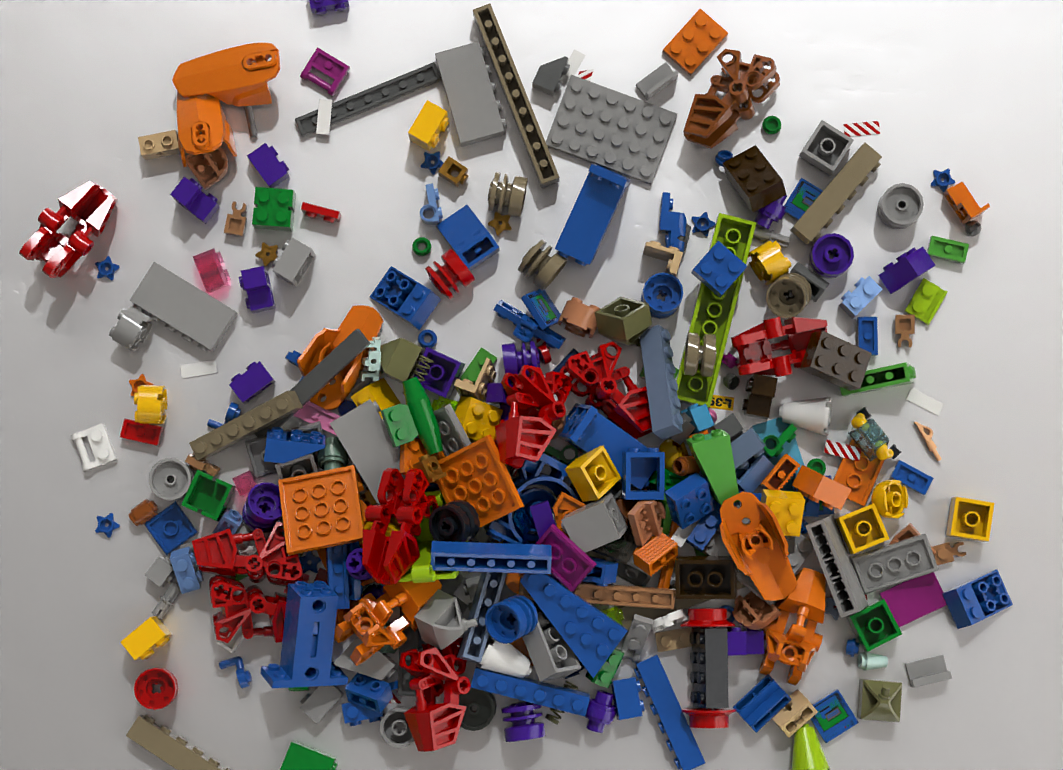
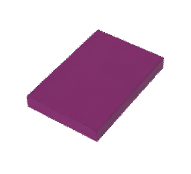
[536,524,597,592]
[879,572,947,627]

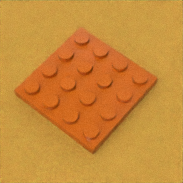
[436,434,524,528]
[278,465,364,555]

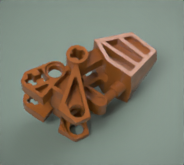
[683,49,780,149]

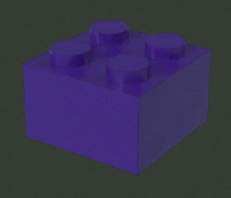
[413,347,465,399]

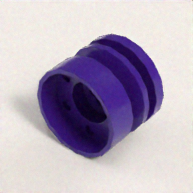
[502,341,540,384]
[242,482,283,533]
[501,701,546,742]

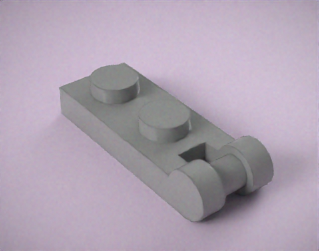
[620,614,653,663]

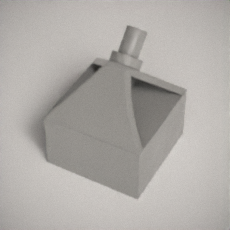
[414,589,478,650]

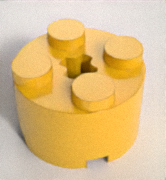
[748,241,791,286]
[134,385,167,424]

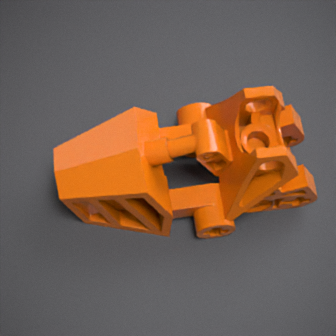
[759,568,826,686]
[334,580,442,666]

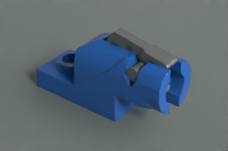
[659,192,691,253]

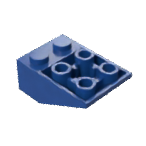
[436,205,500,271]
[370,266,441,330]
[264,427,326,464]
[942,569,1013,629]

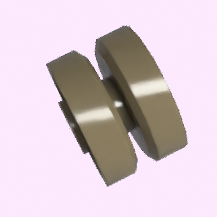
[684,332,716,377]

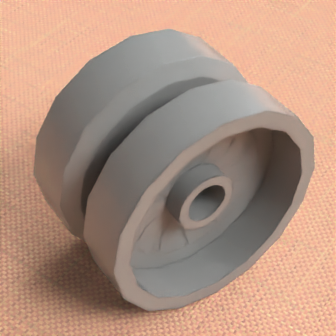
[877,183,924,229]
[149,458,195,501]

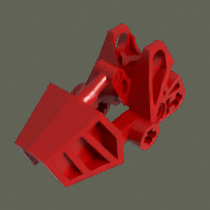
[19,181,118,278]
[731,317,828,377]
[558,341,653,440]
[495,365,572,469]
[362,468,439,585]
[192,522,303,587]
[209,574,287,643]
[399,638,471,752]

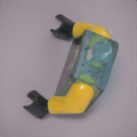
[848,407,902,462]

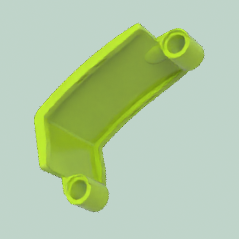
[398,491,469,583]

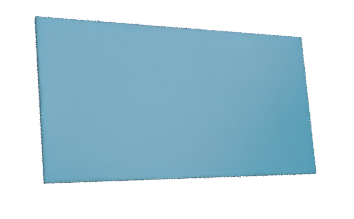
[752,418,804,491]

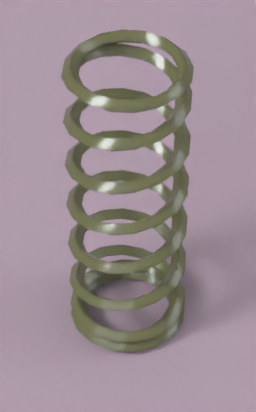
[402,355,433,394]
[545,680,578,725]

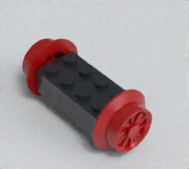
[680,608,736,728]

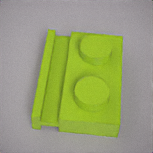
[904,278,948,325]

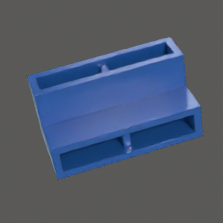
[733,674,792,733]

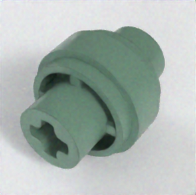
[317,437,349,471]

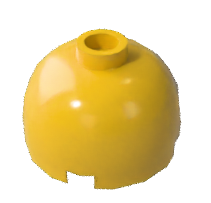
[659,438,689,473]
[871,480,908,518]

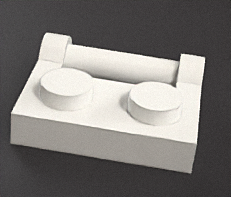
[71,423,117,472]

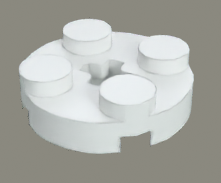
[651,609,688,634]

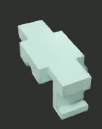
[359,337,381,381]

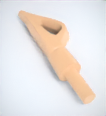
[914,421,942,461]

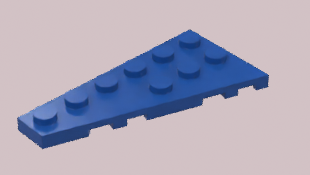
[519,573,627,678]

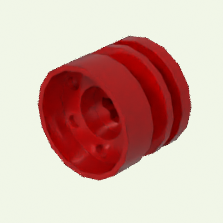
[425,248,475,300]
[134,668,178,710]

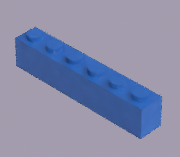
[431,541,552,574]
[634,654,705,770]
[471,666,590,716]

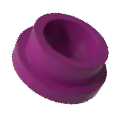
[721,352,738,369]

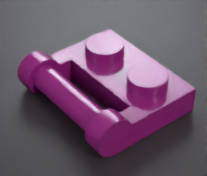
[300,47,350,96]

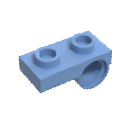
[420,183,443,225]

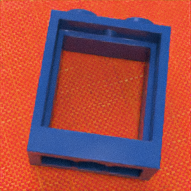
[622,448,665,500]

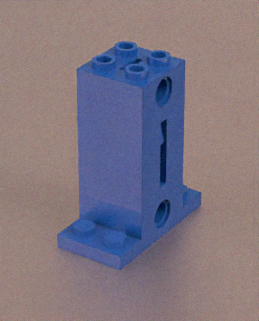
[555,164,631,266]
[558,403,657,490]
[260,581,348,688]

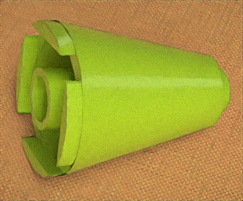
[791,724,830,770]

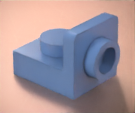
[212,508,243,535]

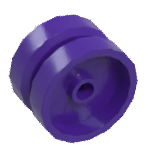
[808,233,854,279]

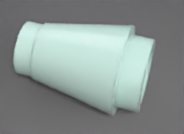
[857,651,888,671]

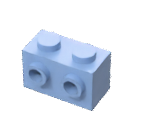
[839,276,883,319]

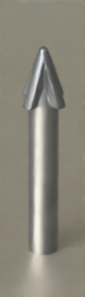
[244,106,258,138]

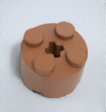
[558,297,600,338]

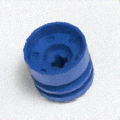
[641,272,684,319]
[485,595,538,644]

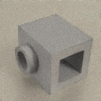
[145,556,175,587]

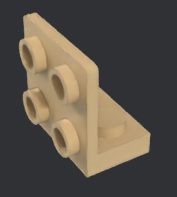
[643,241,683,277]
[454,358,497,401]

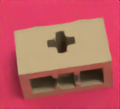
[138,130,180,160]
[772,689,818,738]

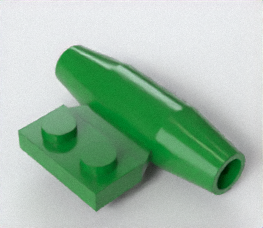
[380,377,443,455]

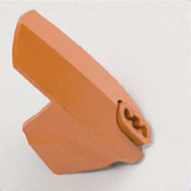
[172,43,281,107]
[177,91,237,167]
[297,305,384,410]
[720,491,798,601]

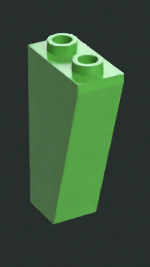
[840,362,916,396]
[686,429,740,505]

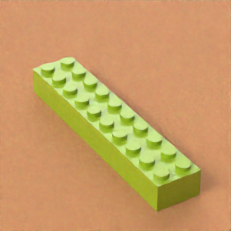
[676,213,757,408]

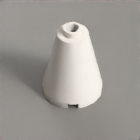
[779,397,832,436]
[476,636,533,679]

